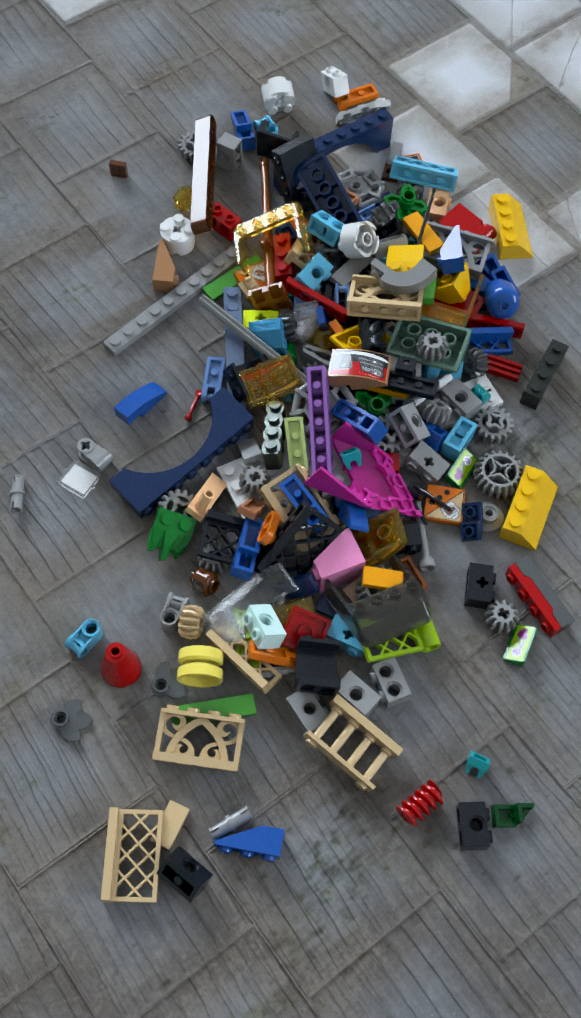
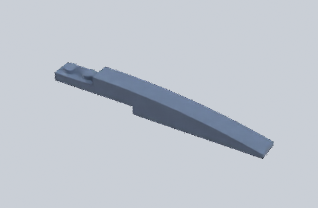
[223,287,248,445]

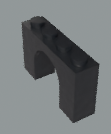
[271,134,317,217]

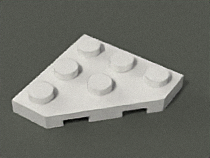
[335,98,391,125]

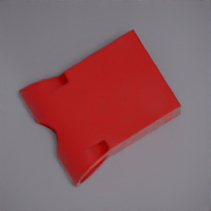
[438,203,497,259]

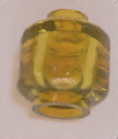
[173,185,192,212]

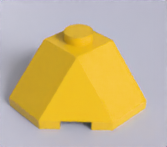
[434,262,471,305]

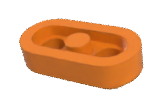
[257,510,281,546]

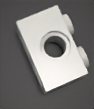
[321,66,350,98]

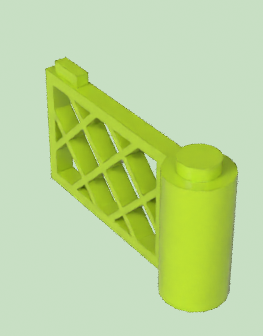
[354,605,442,663]

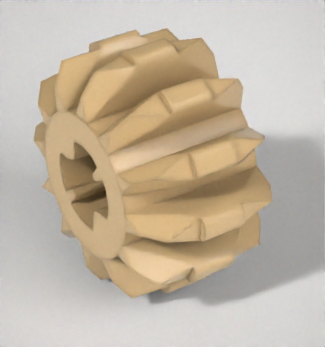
[178,605,205,640]

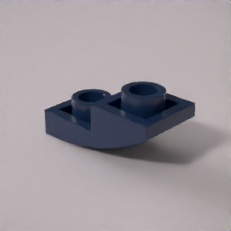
[460,502,483,542]
[275,574,320,600]

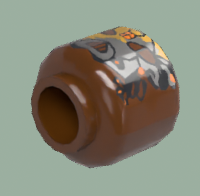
[189,567,220,596]

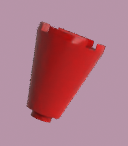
[101,642,142,688]

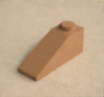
[152,239,179,292]

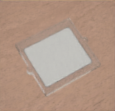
[57,459,102,499]

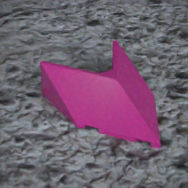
[304,421,422,518]

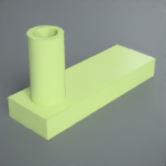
[284,416,309,472]

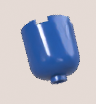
[482,279,520,319]

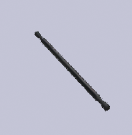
[416,188,436,245]

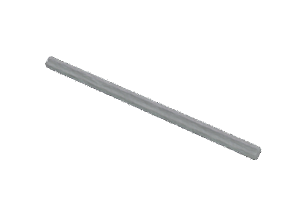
[198,295,307,386]

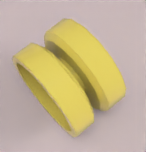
[177,645,224,688]

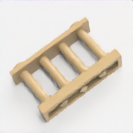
[303,694,403,792]

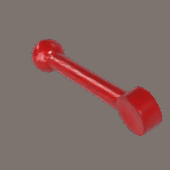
[185,390,202,421]

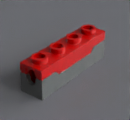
[505,556,575,638]

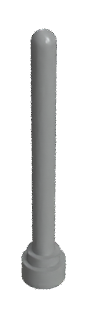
[415,500,436,572]

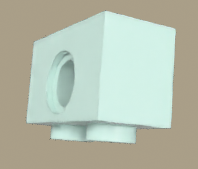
[243,604,287,649]

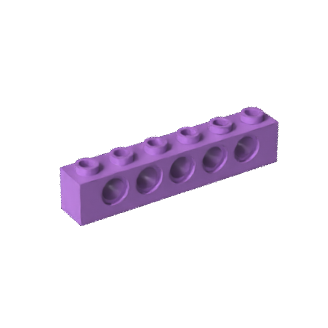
[306,366,334,476]

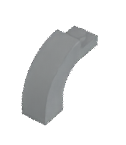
[370,258,437,294]

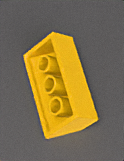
[488,193,533,260]
[499,465,558,551]

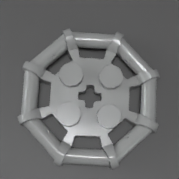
[337,167,386,211]
[289,380,358,438]

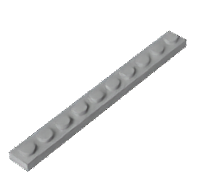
[103,245,244,356]

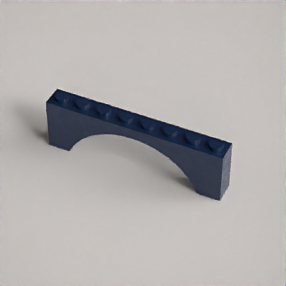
[273,108,394,196]
[109,387,254,518]

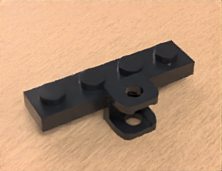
[380,356,440,400]

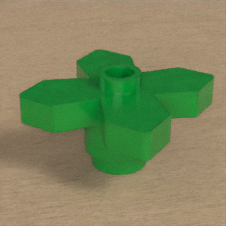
[382,183,428,220]
[354,391,392,418]

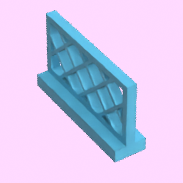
[389,155,458,192]

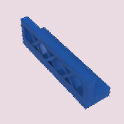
[467,327,514,355]

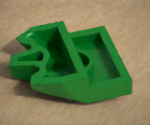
[147,507,197,561]

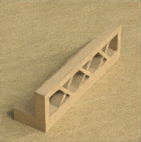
[205,623,283,695]

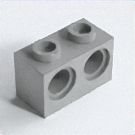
[369,656,412,708]

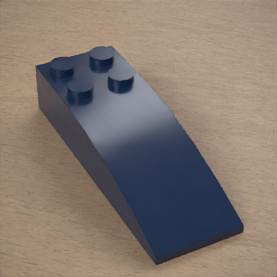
[295,151,363,255]

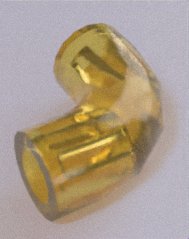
[302,317,334,350]

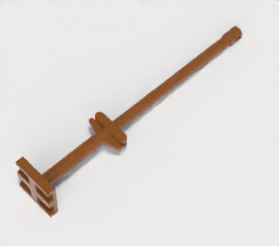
[248,157,293,313]

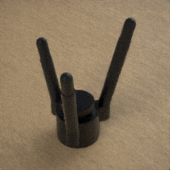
[408,482,452,525]

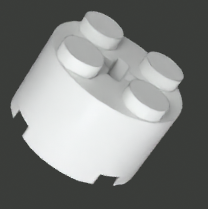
[261,76,295,115]
[160,214,195,256]
[338,221,379,259]

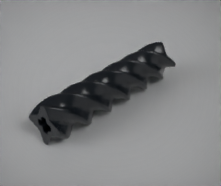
[356,274,388,353]

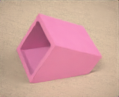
[311,528,366,593]

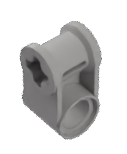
[77,438,113,473]
[160,592,190,633]

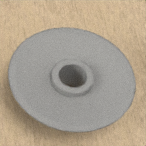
[482,502,504,533]

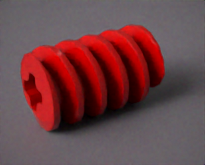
[396,780,444,827]

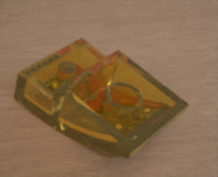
[239,354,303,410]
[352,507,409,567]

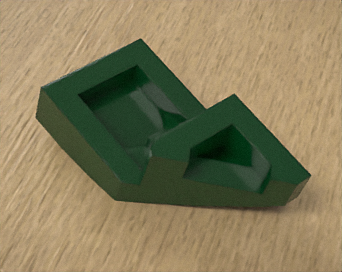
[490,803,535,828]

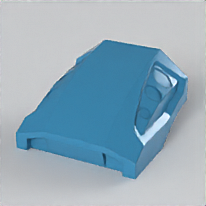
[249,318,289,357]

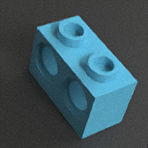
[306,210,345,248]
[440,416,478,462]

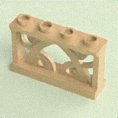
[347,274,424,322]
[257,463,340,553]
[152,705,246,772]

